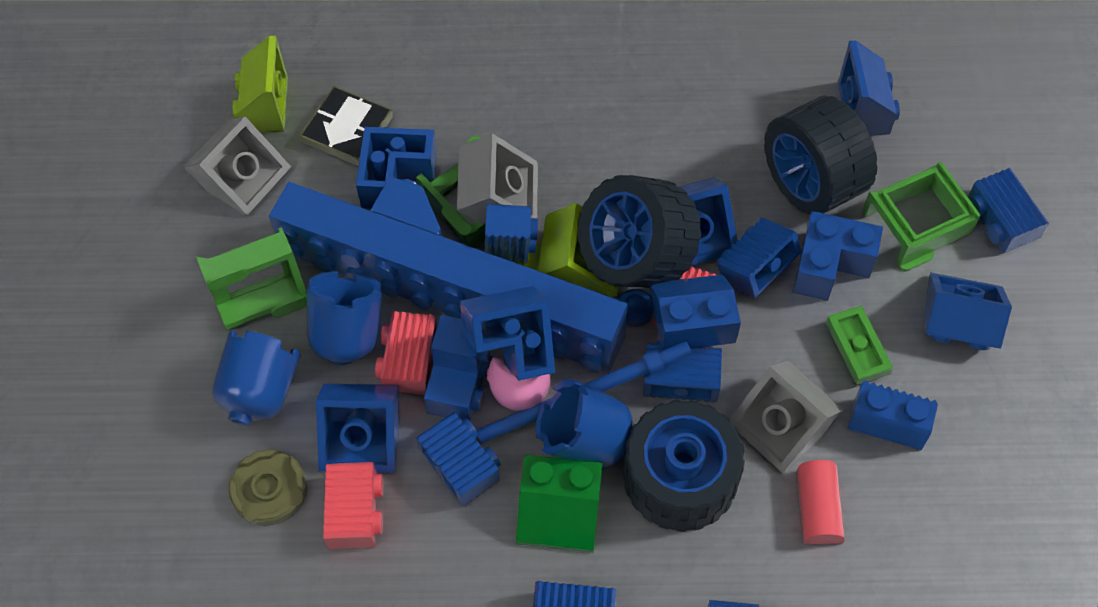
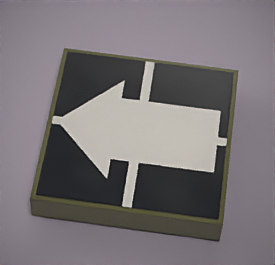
[300,86,393,166]

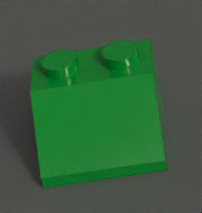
[516,454,603,553]

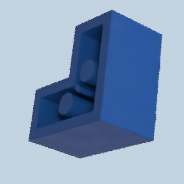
[356,126,437,209]
[792,211,883,301]
[460,286,555,381]
[424,315,493,422]

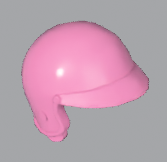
[487,357,551,411]

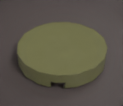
[228,449,307,526]

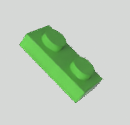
[826,305,893,385]

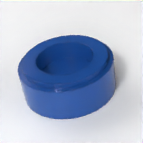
[619,289,654,327]

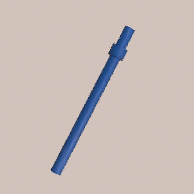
[477,341,692,443]

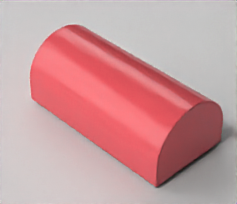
[797,460,845,544]

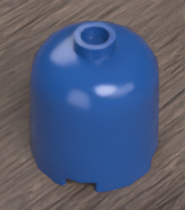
[306,271,382,365]
[212,331,301,426]
[536,379,634,468]

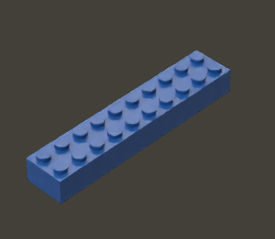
[268,182,628,373]

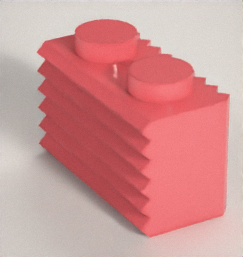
[375,311,437,395]
[323,462,383,550]

